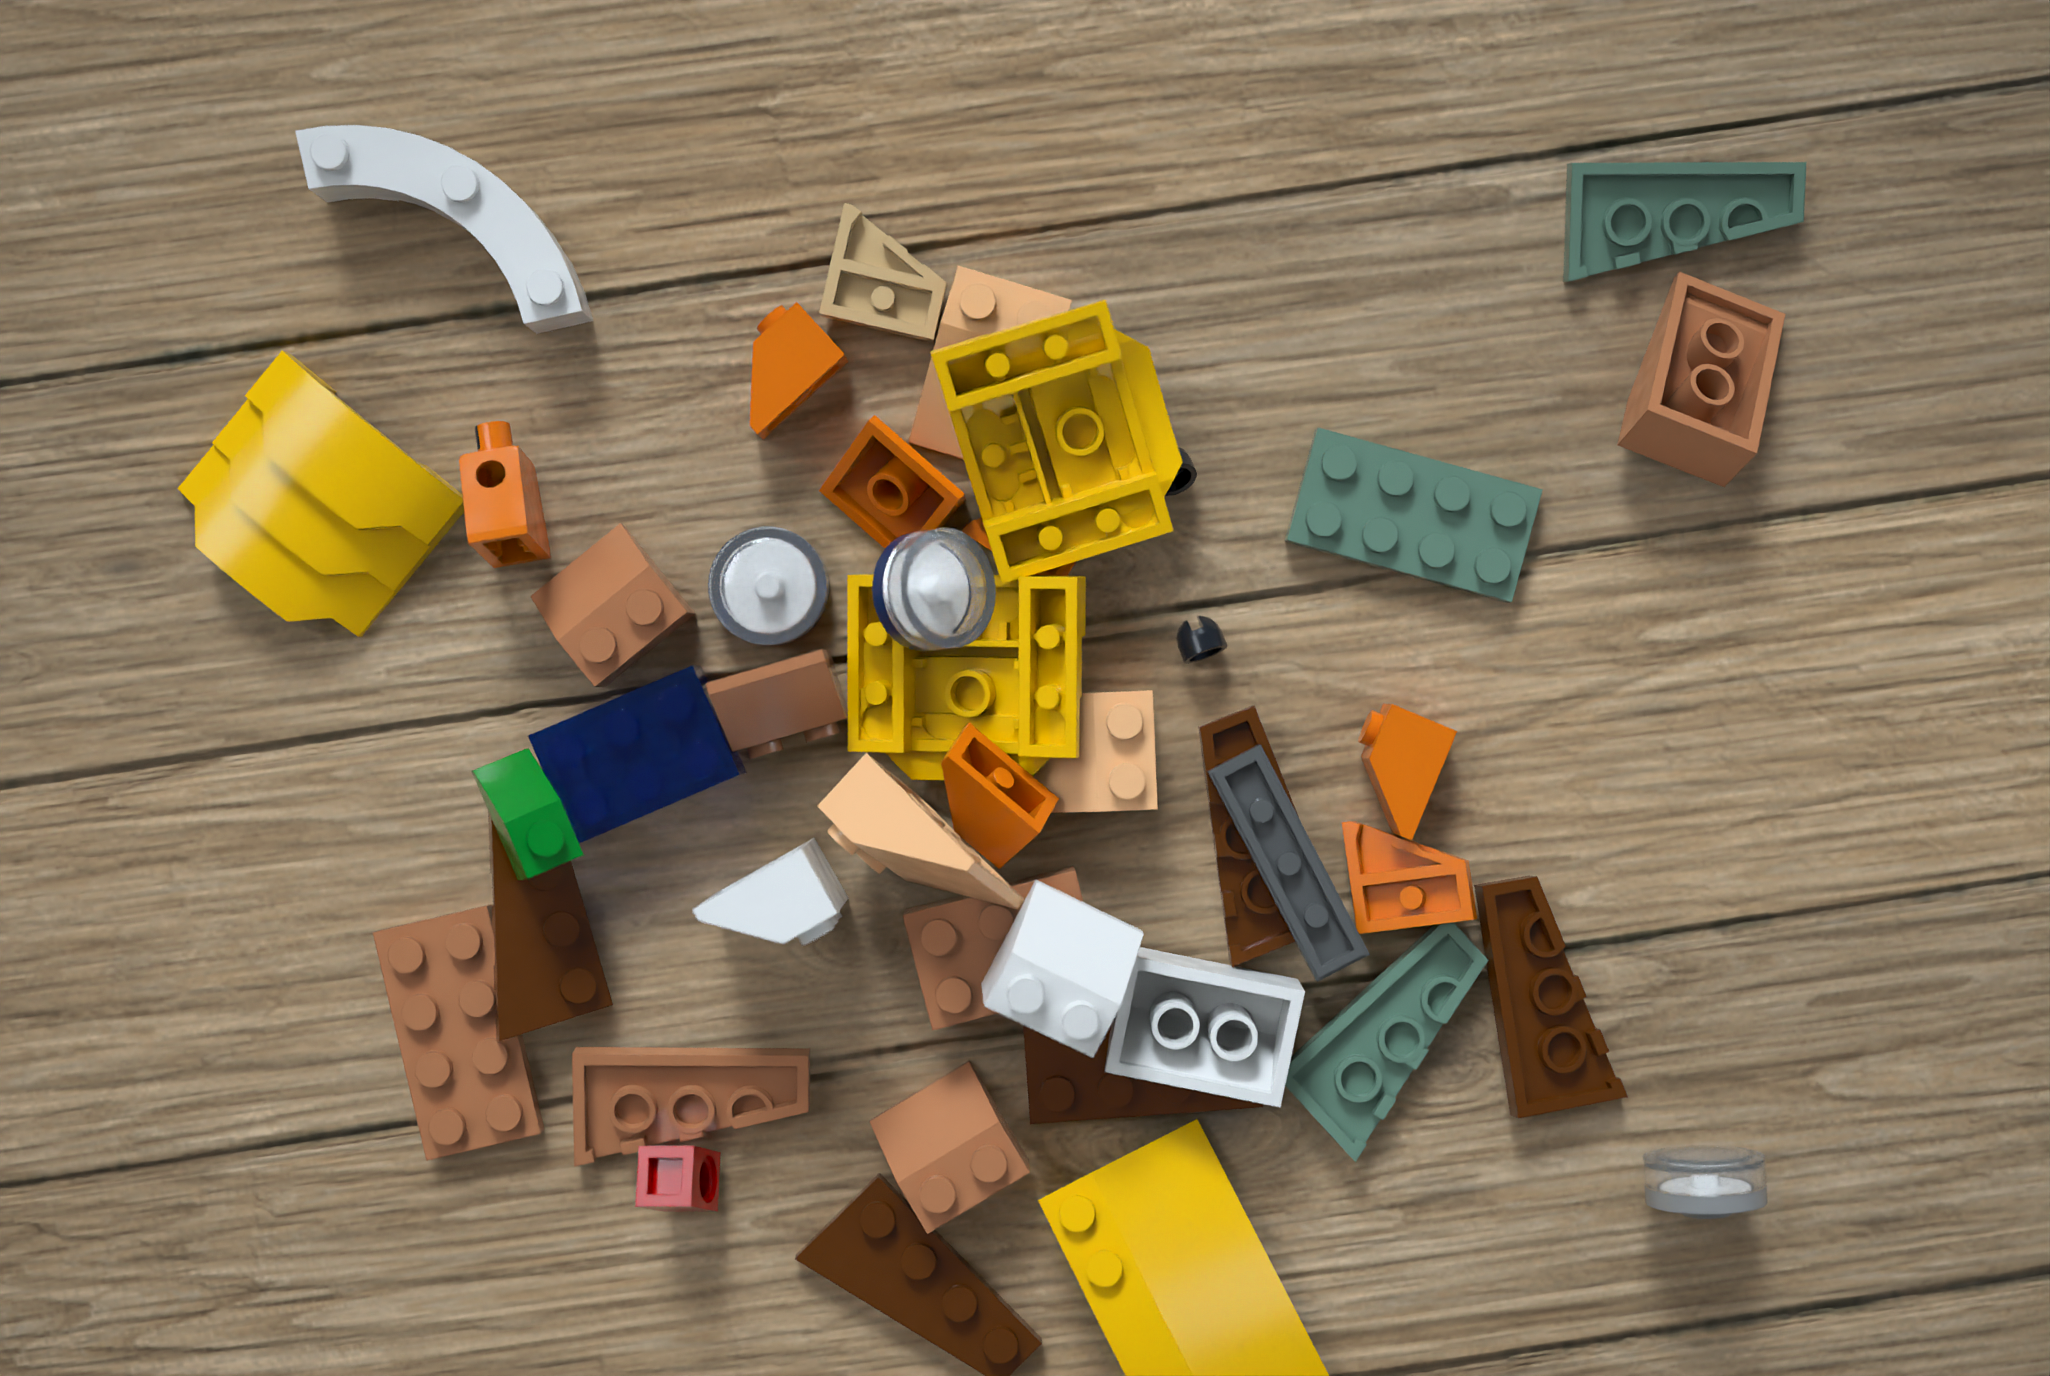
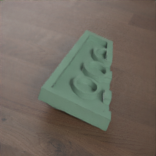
[1563,162,1807,282]
[1285,922,1488,1162]

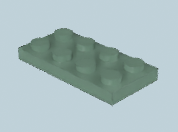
[1285,427,1543,603]

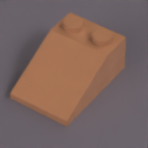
[1617,272,1785,487]

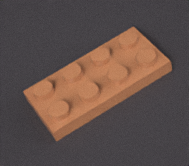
[373,904,545,1161]

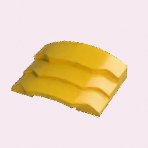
[930,299,1182,584]
[177,350,464,637]
[847,574,1086,780]

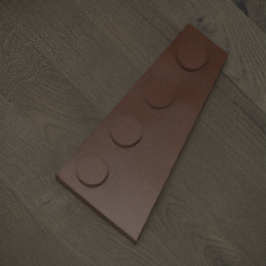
[1198,705,1299,967]
[795,1173,1042,1376]

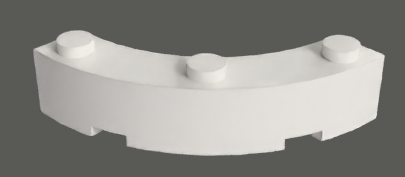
[295,125,593,334]

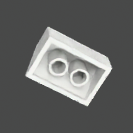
[693,838,848,946]
[1105,947,1305,1107]

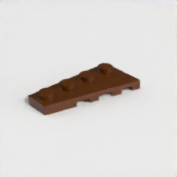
[488,811,613,1041]
[1474,875,1628,1119]
[1023,1023,1263,1124]

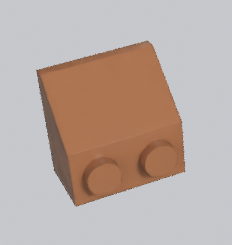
[530,523,696,687]
[705,649,847,759]
[869,1060,1030,1234]

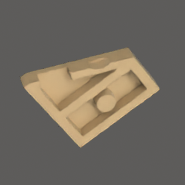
[819,203,947,343]

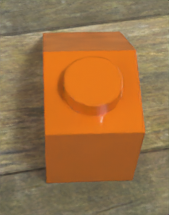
[750,302,848,440]
[1358,703,1457,840]
[941,723,1059,869]

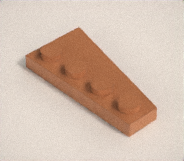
[572,1047,810,1167]

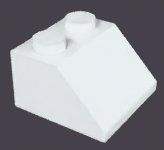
[981,880,1144,1057]

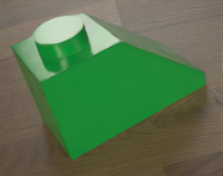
[472,748,584,880]

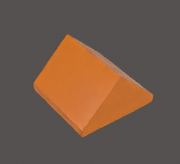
[819,415,966,548]

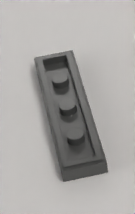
[1207,744,1370,982]

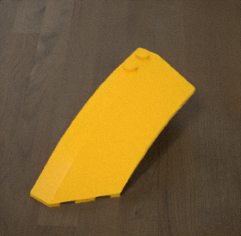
[1038,1119,1329,1376]

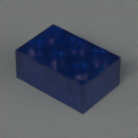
[528,665,747,844]

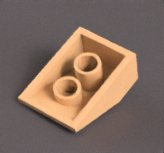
[908,266,1072,460]
[1034,690,1158,813]
[817,753,1025,909]

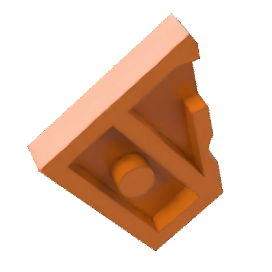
[1342,821,1477,934]

